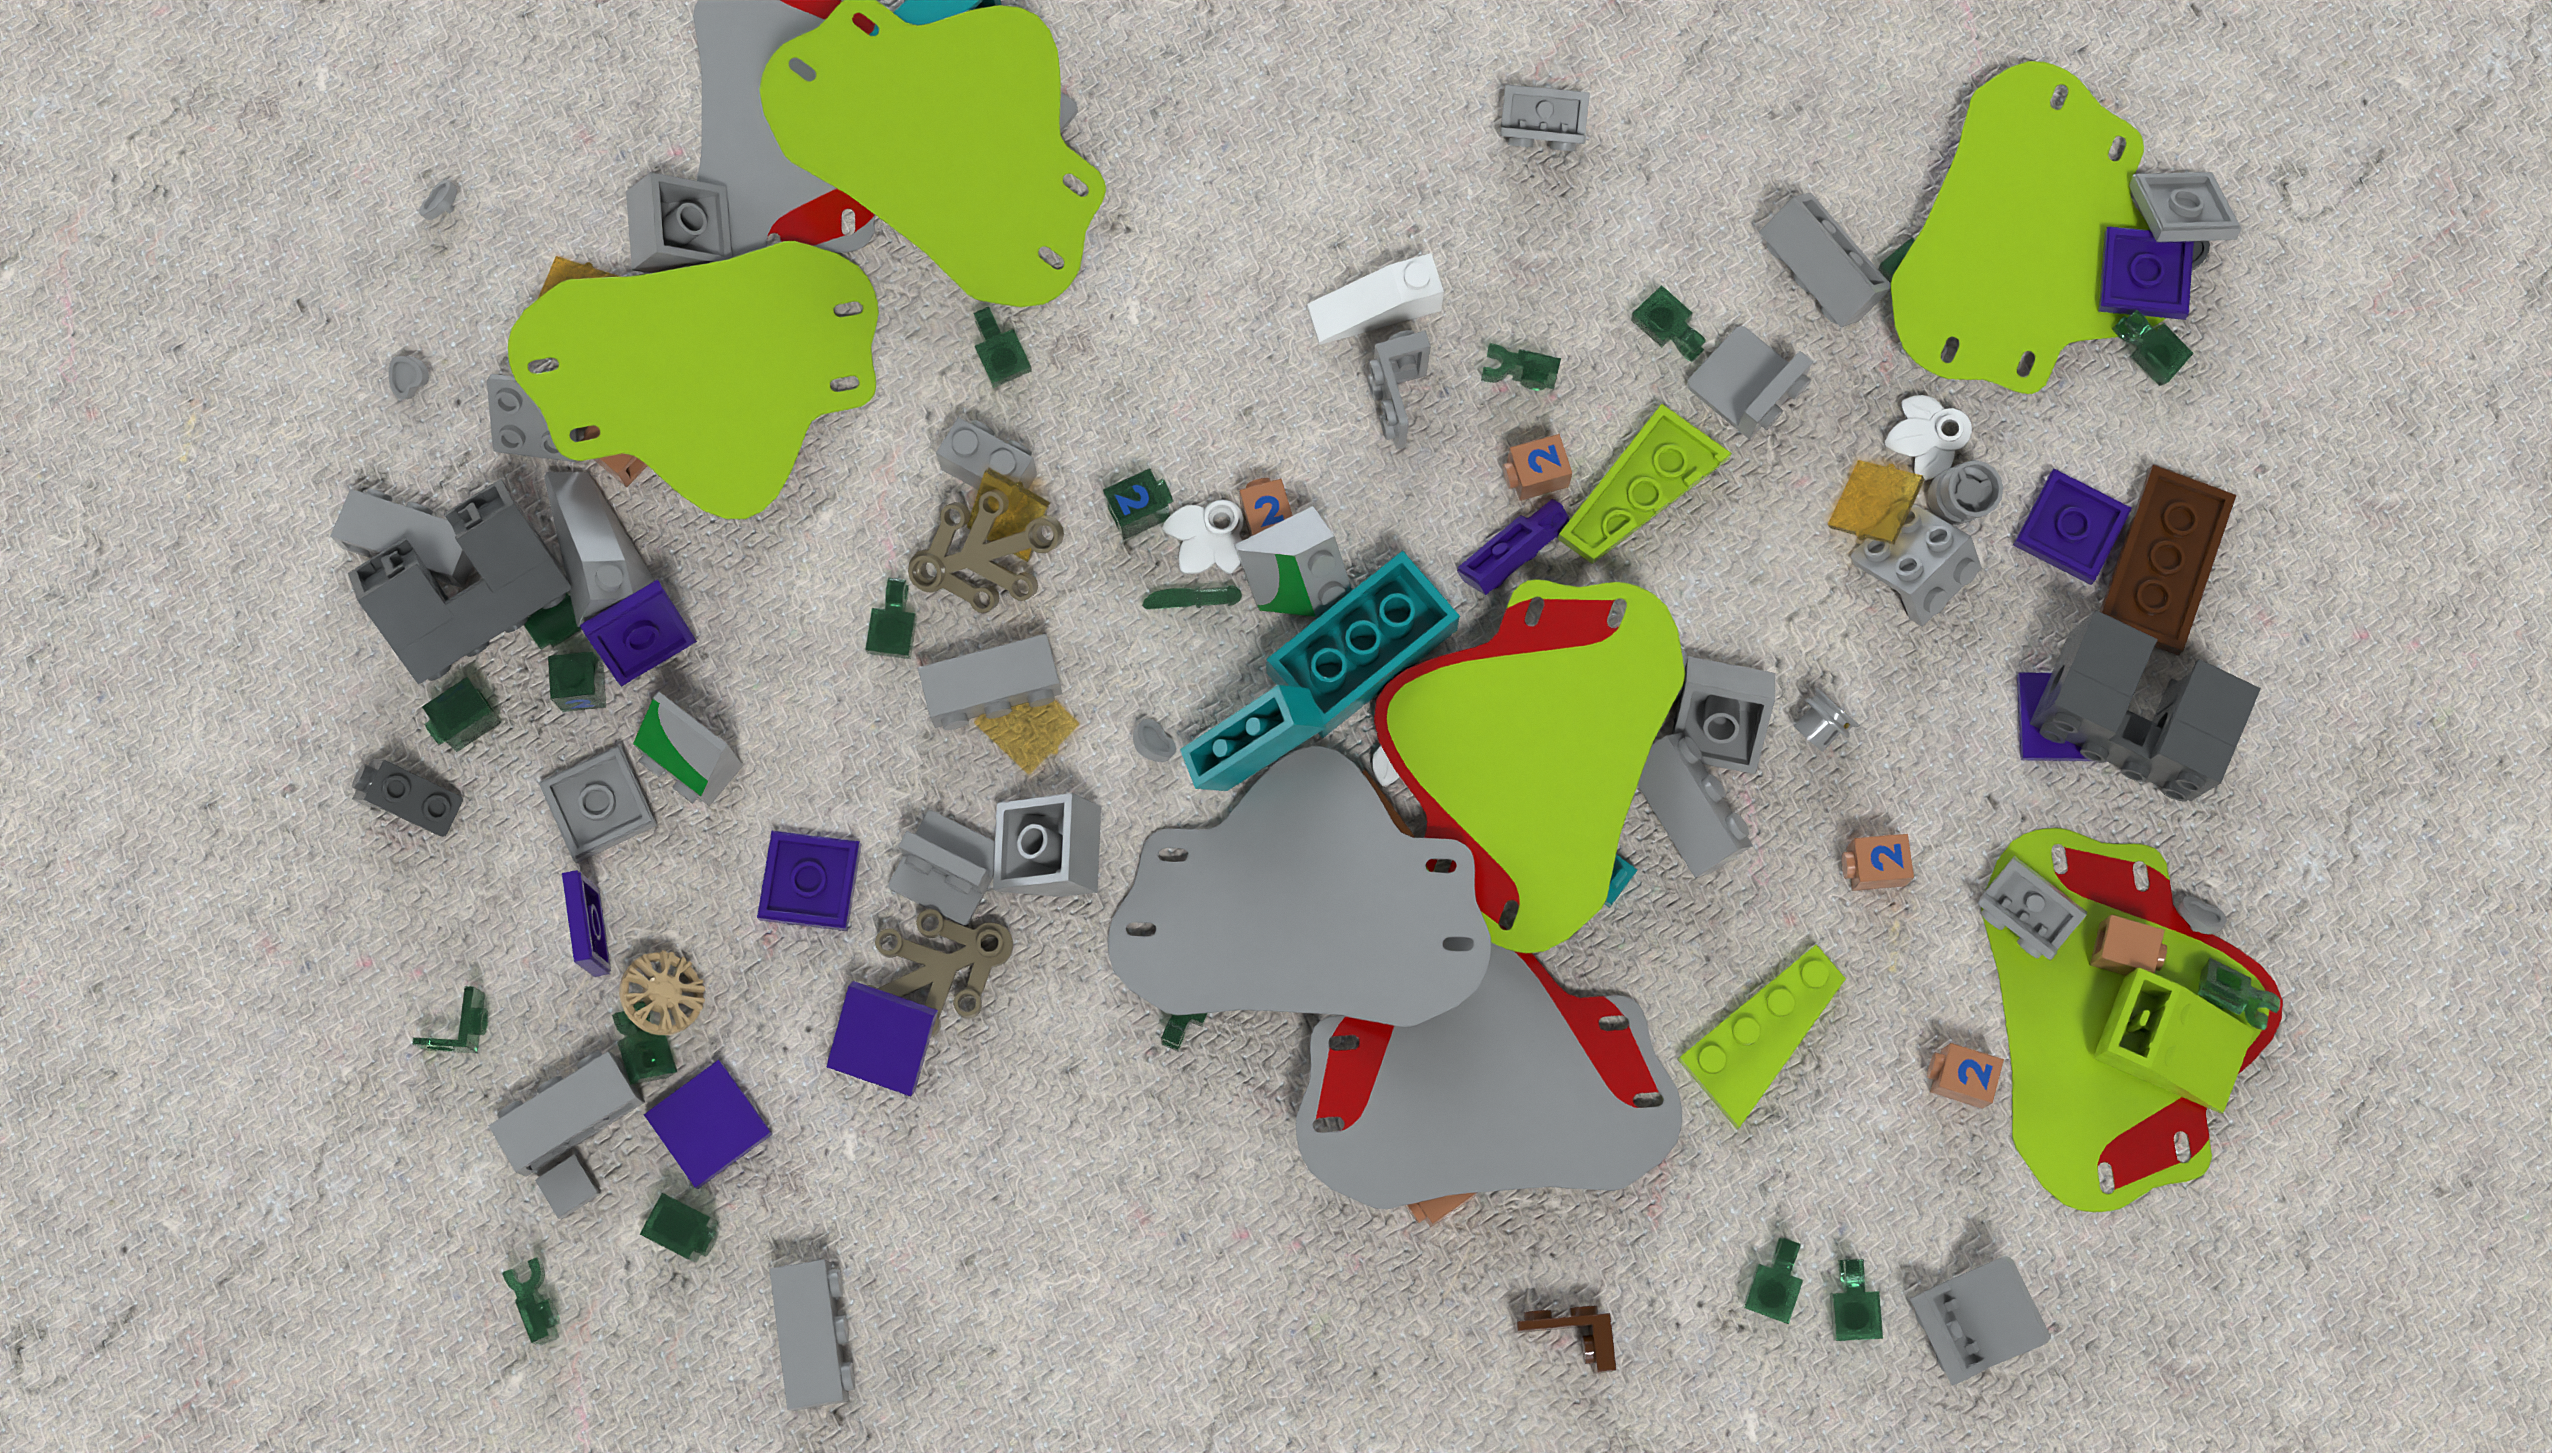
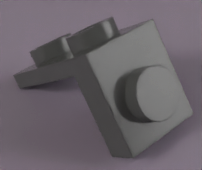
[352,759,463,837]

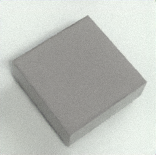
[535,1154,601,1220]

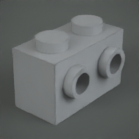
[936,417,1037,510]

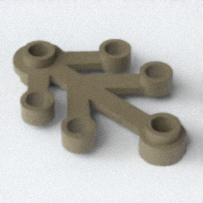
[908,489,1064,613]
[867,909,1013,1038]

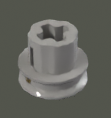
[1794,687,1860,752]

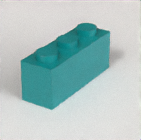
[1180,685,1325,791]

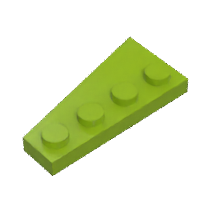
[1558,404,1732,564]
[1678,944,1846,1129]

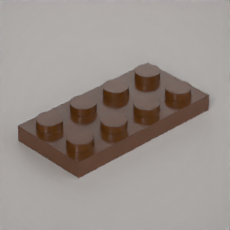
[2099,465,2236,656]

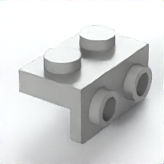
[1500,84,1590,152]
[1978,856,2087,960]

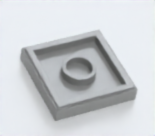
[2129,172,2242,242]
[538,745,658,864]

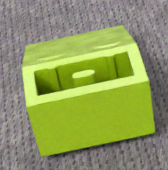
[2093,967,2254,1114]

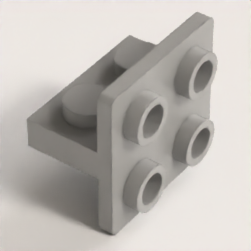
[487,374,579,462]
[888,810,995,926]

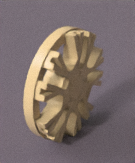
[619,950,705,1035]

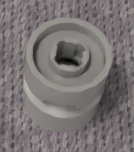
[1927,460,2003,525]

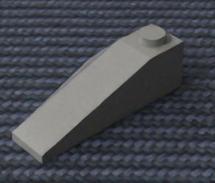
[544,472,655,627]

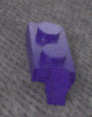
[1457,499,1570,595]

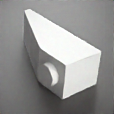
[1307,253,1444,345]

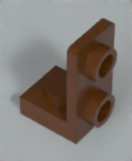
[1514,1306,1616,1374]

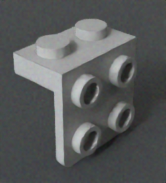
[1688,326,1814,440]
[1367,330,1431,450]
[1851,502,1982,627]
[1910,1256,2050,1386]

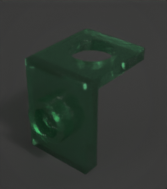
[412,986,488,1054]

